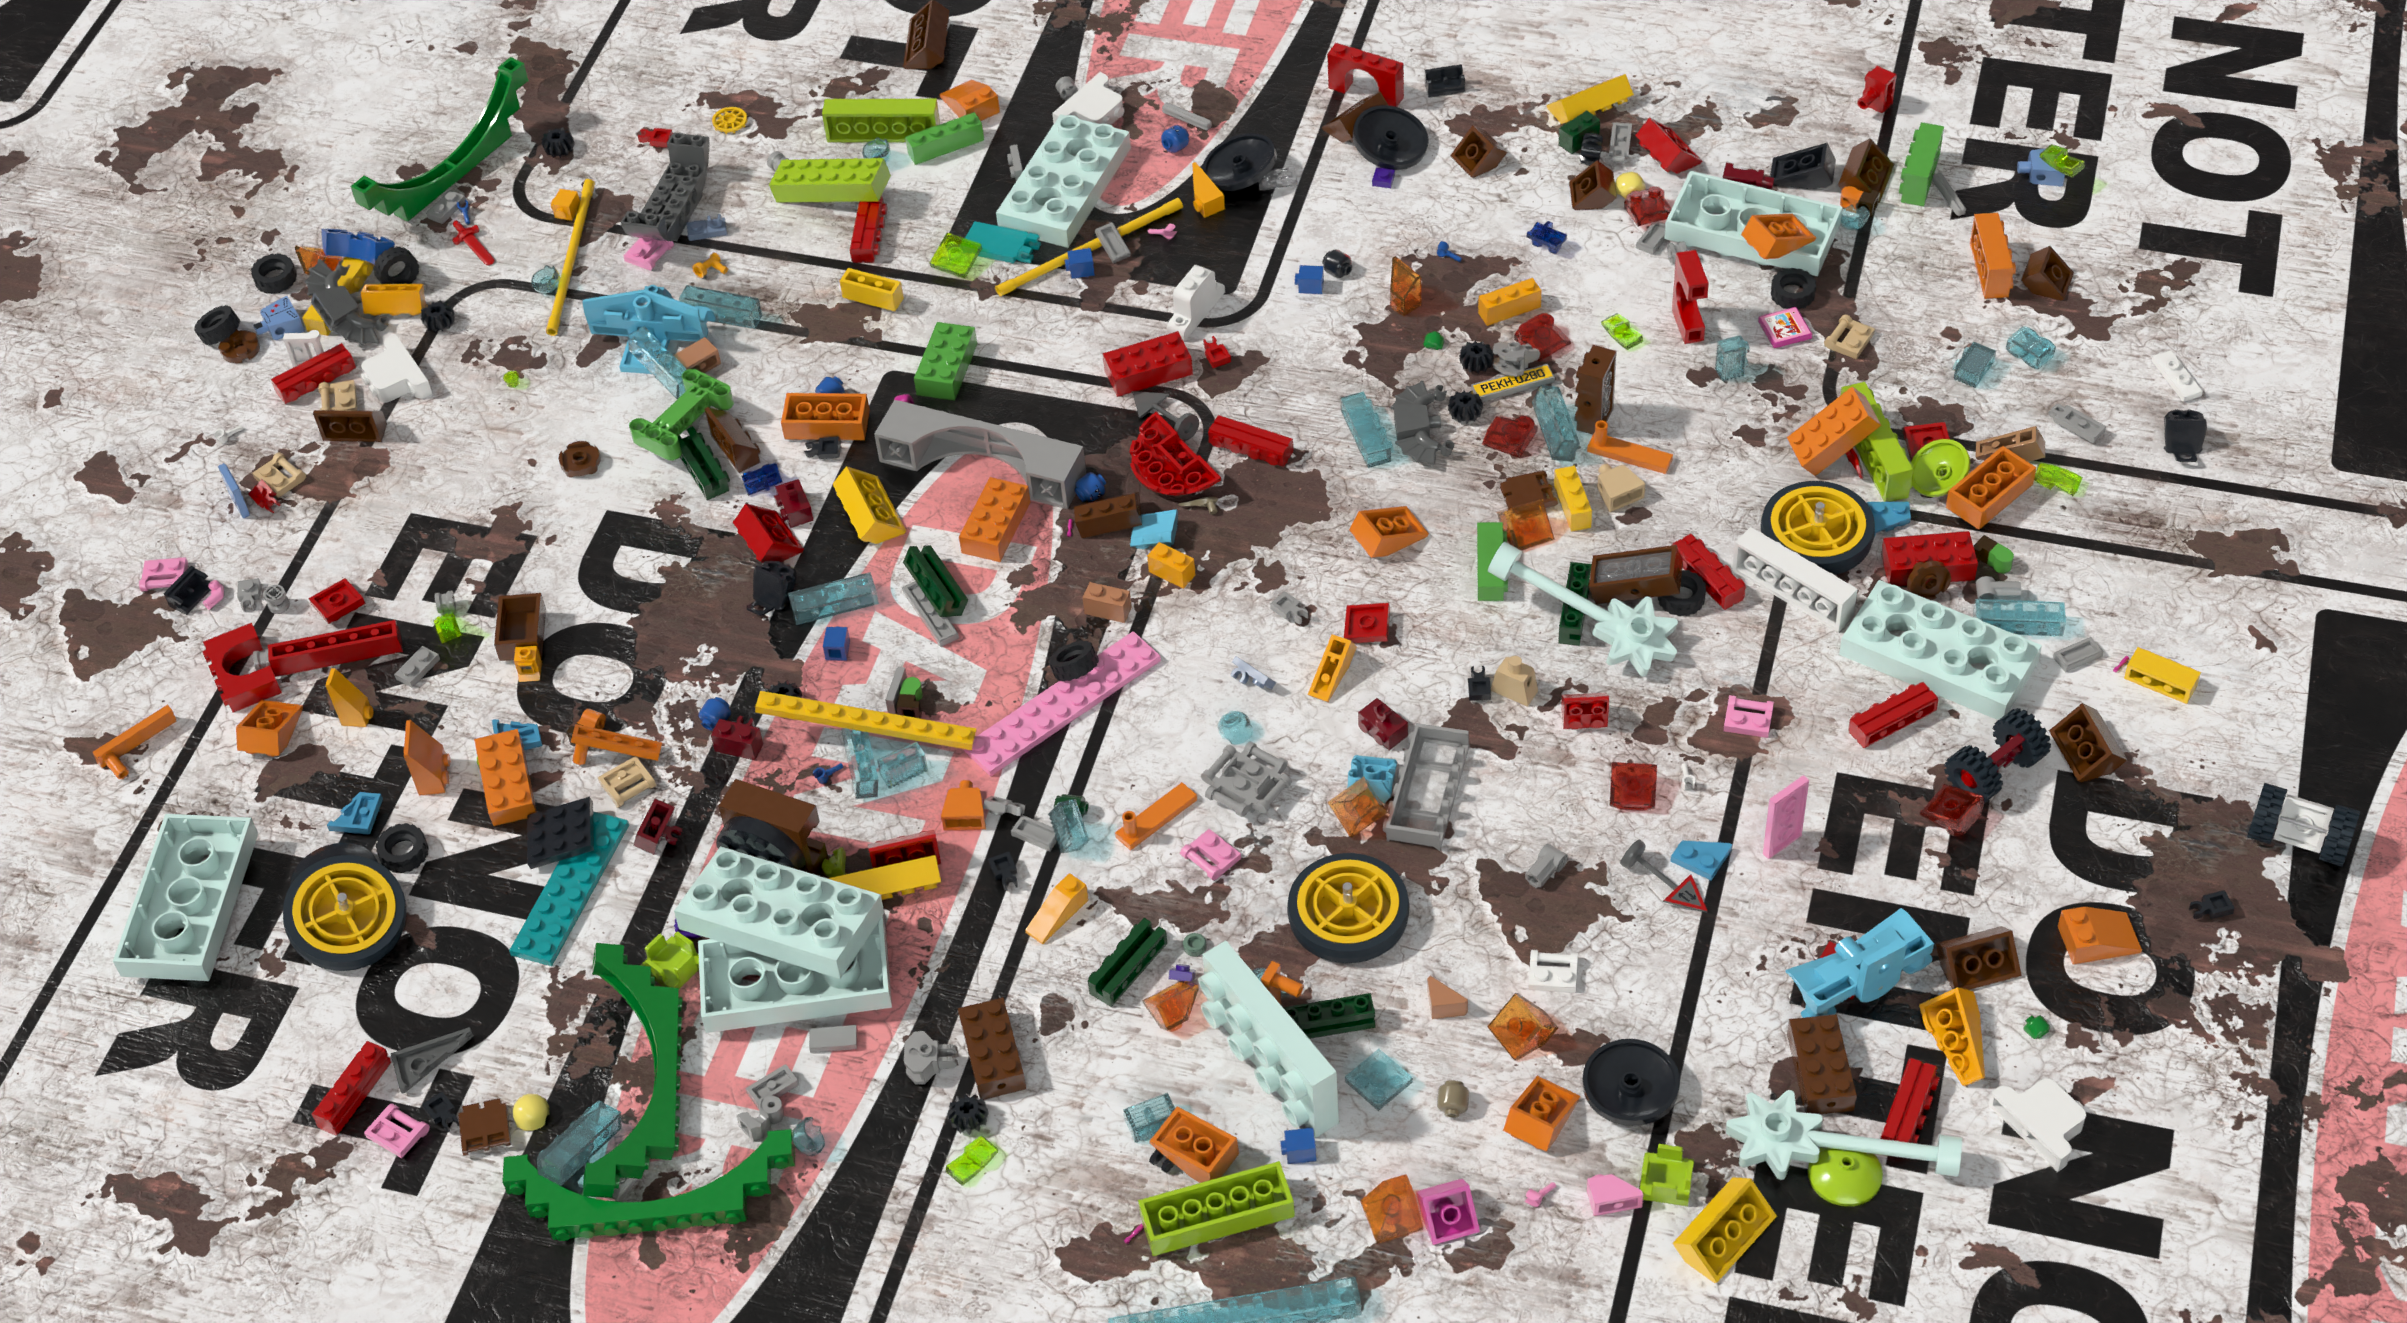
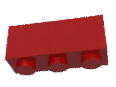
[1635,117,1703,174]
[733,503,804,563]
[868,830,941,869]

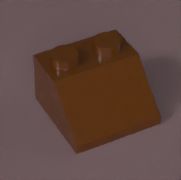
[1450,125,1508,178]
[1569,160,1617,210]
[2021,246,2074,301]

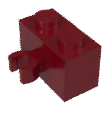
[774,479,814,528]
[1358,698,1408,750]
[711,716,763,761]
[633,798,682,855]

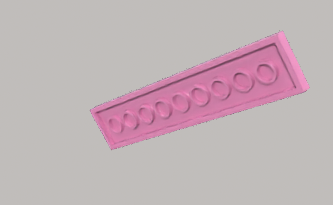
[964,631,1161,777]

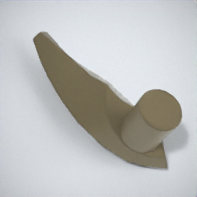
[1179,497,1218,515]

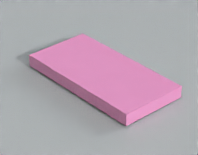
[1763,775,1809,859]

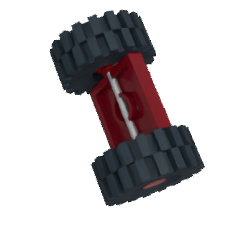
[1944,708,2051,805]

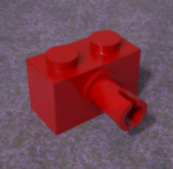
[1857,66,1897,114]

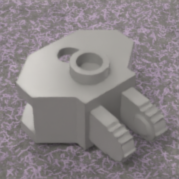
[1493,342,1540,376]
[904,1031,958,1084]

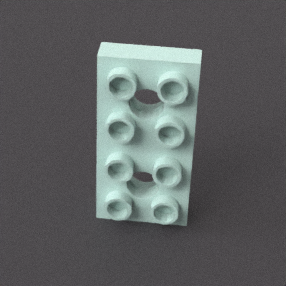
[996,114,1131,248]
[1665,171,1842,276]
[1839,580,2042,720]
[113,814,258,981]
[674,847,884,979]
[698,916,892,1033]
[1198,941,1339,1138]

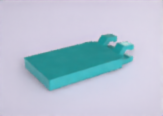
[960,221,1041,263]

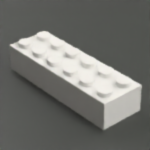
[1732,527,1858,633]

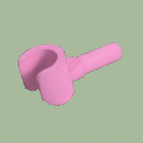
[1148,224,1177,239]
[1525,1182,1556,1207]

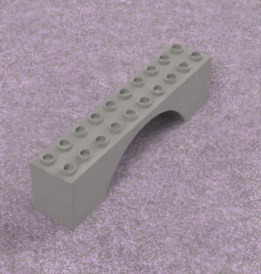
[874,400,1086,509]

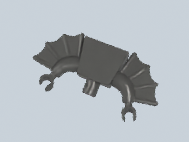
[305,259,389,345]
[1390,380,1455,465]

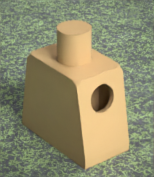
[1597,464,1645,512]
[1491,656,1538,707]

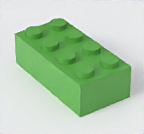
[1899,122,1944,207]
[914,322,978,400]

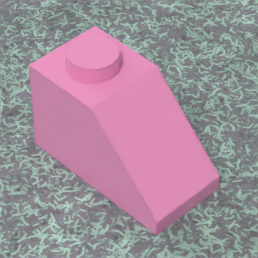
[1587,1174,1643,1216]

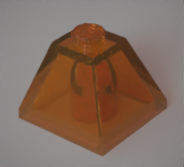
[295,245,344,275]
[1390,256,1421,316]
[1497,499,1555,551]
[1328,776,1388,838]
[1142,981,1199,1032]
[1487,993,1559,1061]
[1360,1174,1423,1244]

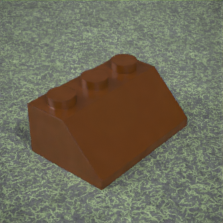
[1322,92,1389,143]
[1838,138,1895,203]
[704,407,761,473]
[313,410,387,442]
[1074,492,1142,538]
[2049,703,2127,782]
[1936,926,2022,990]

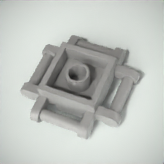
[1201,741,1292,817]

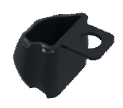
[2164,409,2207,462]
[746,561,797,616]

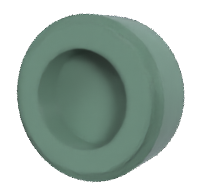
[1183,933,1207,957]

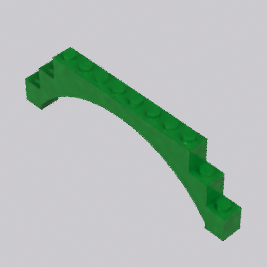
[350,57,529,222]
[583,943,682,1198]
[502,1129,795,1241]

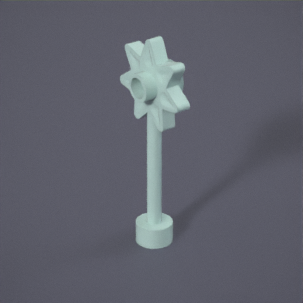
[1488,541,1678,676]
[1726,1090,1962,1180]

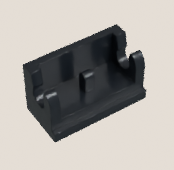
[1425,64,1465,98]
[163,566,211,615]

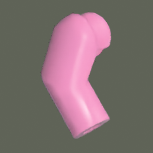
[203,580,224,610]

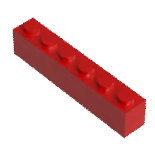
[268,620,403,677]

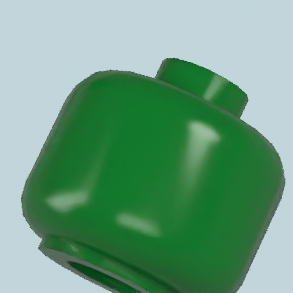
[1423,331,1445,350]
[2023,1015,2050,1039]

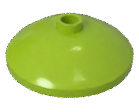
[1911,439,1970,497]
[1808,1147,1883,1206]

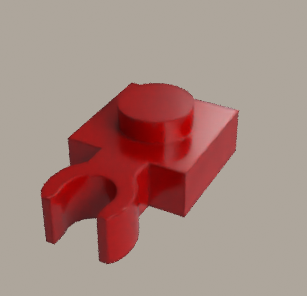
[638,128,673,148]
[1203,336,1231,368]
[248,479,281,513]

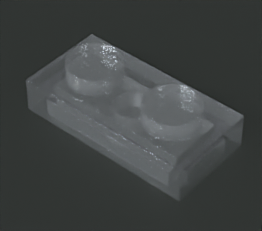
[1258,167,1298,191]

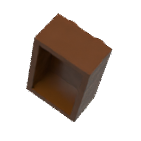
[494,593,546,661]

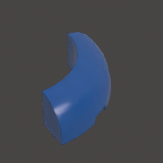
[322,229,395,265]

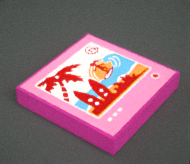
[1758,307,1812,349]

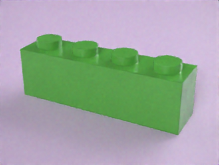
[905,112,984,165]
[1477,522,1508,601]

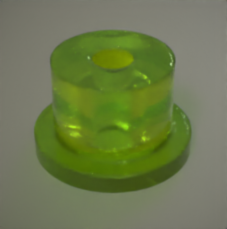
[503,371,519,388]

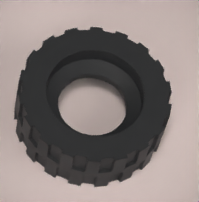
[373,246,420,284]
[251,253,297,294]
[1771,268,1816,310]
[194,305,240,345]
[1657,570,1706,616]
[1048,640,1099,681]
[376,823,429,873]

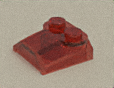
[1624,186,1672,227]
[1514,313,1571,362]
[1482,415,1538,458]
[1609,762,1657,811]
[1919,784,1984,836]

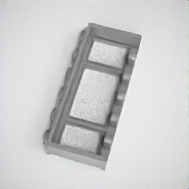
[1383,723,1470,851]

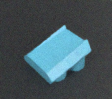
[1130,509,1178,549]
[1346,755,1397,804]

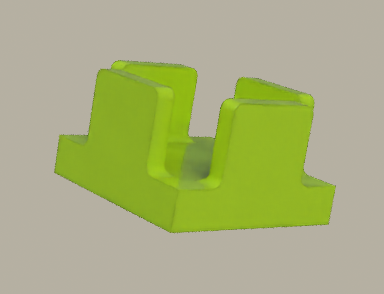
[640,931,699,989]
[1640,1144,1694,1207]

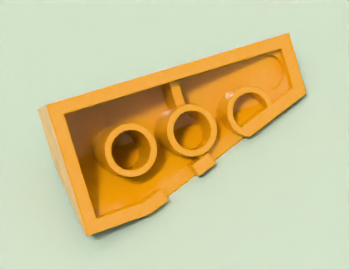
[1919,987,1985,1086]

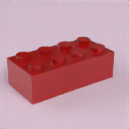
[1102,331,1193,397]
[1881,531,1978,586]

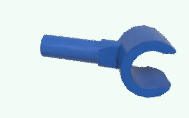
[457,200,470,224]
[1437,241,1462,262]
[813,763,843,784]

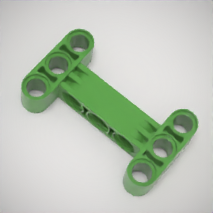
[629,369,734,461]

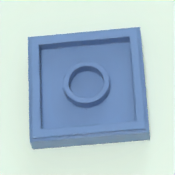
[218,463,250,519]

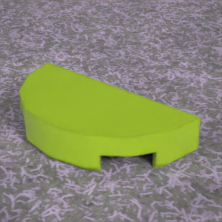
[822,847,846,878]

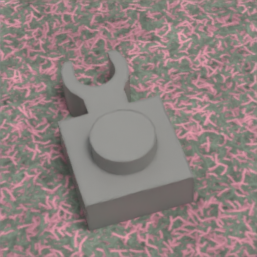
[237,578,261,612]
[1270,591,1308,624]
[983,796,1025,816]

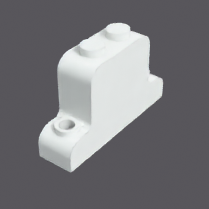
[1052,72,1124,125]
[1167,265,1225,342]
[360,334,432,403]
[1989,1078,2086,1172]

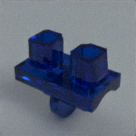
[1526,221,1567,254]
[741,463,782,496]

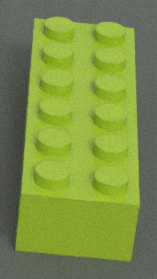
[822,98,940,142]
[769,158,891,202]
[1840,382,1914,502]
[1138,1161,1295,1256]

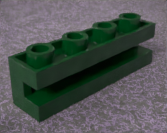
[678,426,730,501]
[903,545,968,617]
[1558,562,1592,646]
[1088,918,1168,1007]
[1283,993,1376,1039]

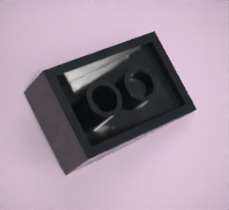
[1770,143,1836,189]

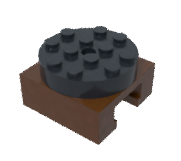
[716,779,829,876]

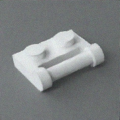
[283,330,324,367]
[1528,950,1578,993]

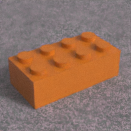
[1970,213,2016,299]
[1787,386,1882,476]
[781,393,870,440]
[1946,446,2036,529]
[959,477,1031,562]
[474,729,537,826]

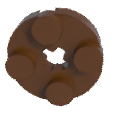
[218,329,260,364]
[558,441,601,478]
[1907,561,1951,600]

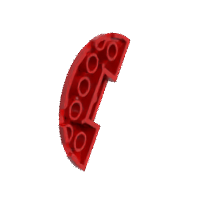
[1130,411,1222,495]

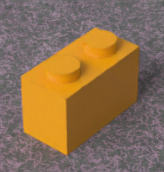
[1147,542,1195,589]

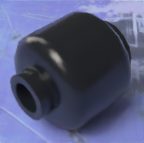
[1322,249,1352,279]

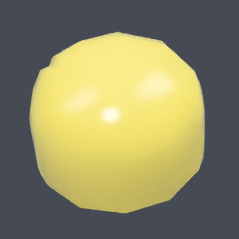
[1615,172,1646,199]
[513,1093,549,1131]

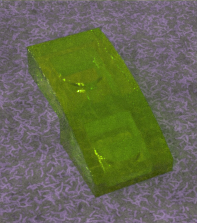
[2039,144,2085,177]
[1601,313,1643,350]
[2034,463,2083,496]
[946,1135,998,1186]

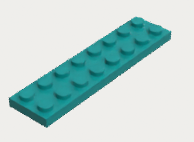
[509,811,629,967]

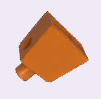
[941,780,986,830]

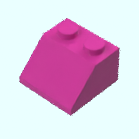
[1416,1178,1480,1245]

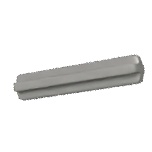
[1162,102,1212,131]
[1932,172,1966,216]

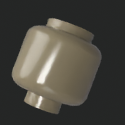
[1437,1080,1469,1118]

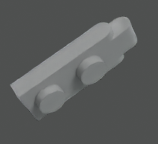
[1609,123,1632,162]
[2048,404,2106,443]

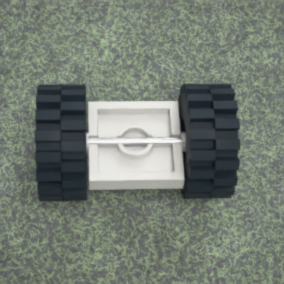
[2247,783,2360,867]

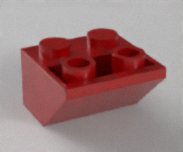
[1561,693,1609,729]

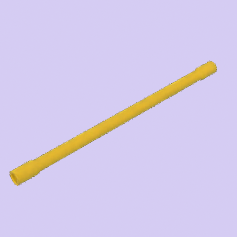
[546,179,595,336]
[995,198,1183,297]

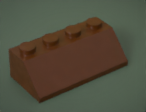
[903,0,950,69]

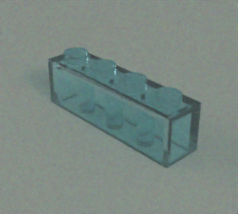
[679,285,762,329]
[628,326,687,399]
[1532,385,1580,462]
[1341,391,1394,468]
[788,572,879,625]
[1973,599,2066,637]
[841,728,879,799]
[537,1100,622,1186]

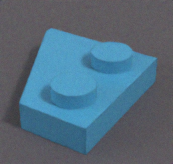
[1866,502,1911,537]
[492,719,542,750]
[327,792,383,834]
[1670,840,1732,880]

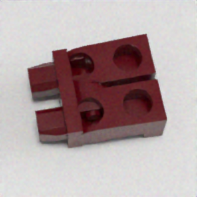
[1723,163,1774,190]

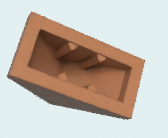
[1427,976,1468,1019]

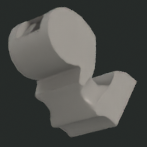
[736,1096,784,1142]

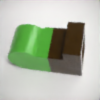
[1973,535,2014,574]
[897,677,923,719]

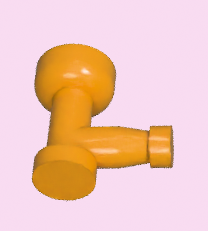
[692,252,728,278]

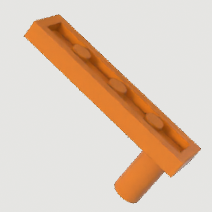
[1587,420,1673,474]
[93,704,176,779]
[571,724,662,765]
[1115,782,1197,851]
[1261,961,1304,1005]

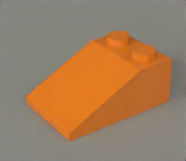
[940,79,1000,121]
[1741,213,1816,259]
[1349,506,1429,558]
[236,700,303,757]
[404,720,451,796]
[2058,907,2142,965]
[1503,1076,1580,1152]
[1150,1106,1239,1183]

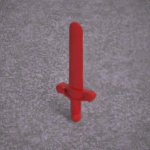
[452,220,494,265]

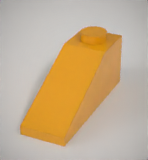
[1192,162,1225,218]
[1308,634,1357,702]
[325,668,373,727]
[1025,873,1089,945]

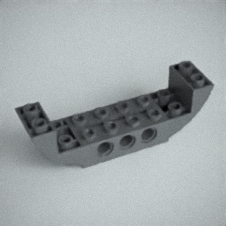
[620,132,710,241]

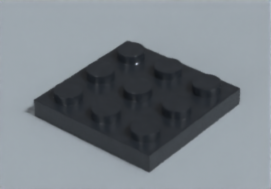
[527,796,594,869]

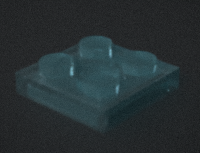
[1345,1049,1413,1111]

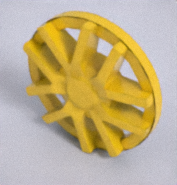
[712,107,748,134]

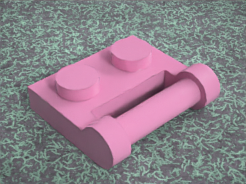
[623,238,674,271]
[139,557,188,592]
[1724,695,1774,738]
[1180,829,1241,881]
[364,1104,430,1158]

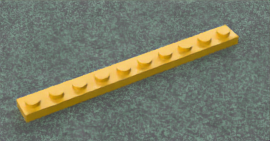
[755,691,977,750]

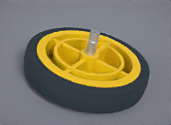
[1760,481,1875,575]
[1287,853,1410,963]
[283,855,407,971]

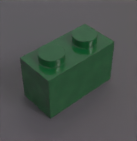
[1559,111,1600,155]

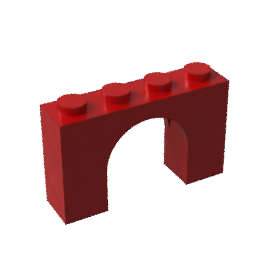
[1327,43,1404,107]
[1672,250,1709,344]
[202,623,282,713]

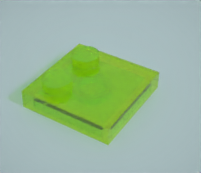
[930,233,982,279]

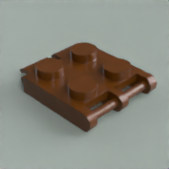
[1500,470,1558,514]
[458,1098,511,1156]

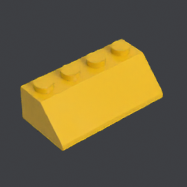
[1546,74,1634,124]
[833,466,906,544]
[1672,1177,1777,1283]

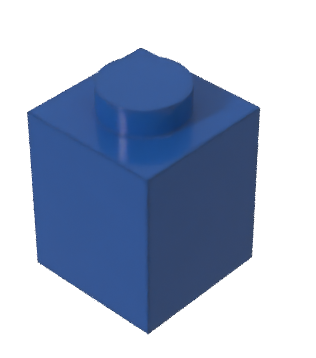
[1065,248,1095,279]
[1295,265,1324,294]
[823,626,850,661]
[1280,1128,1316,1164]

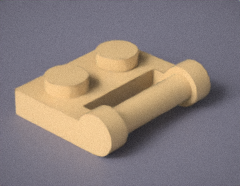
[1824,315,1875,359]
[318,380,357,410]
[252,452,306,498]
[598,756,657,808]

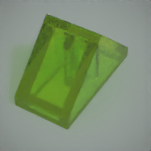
[430,612,462,643]

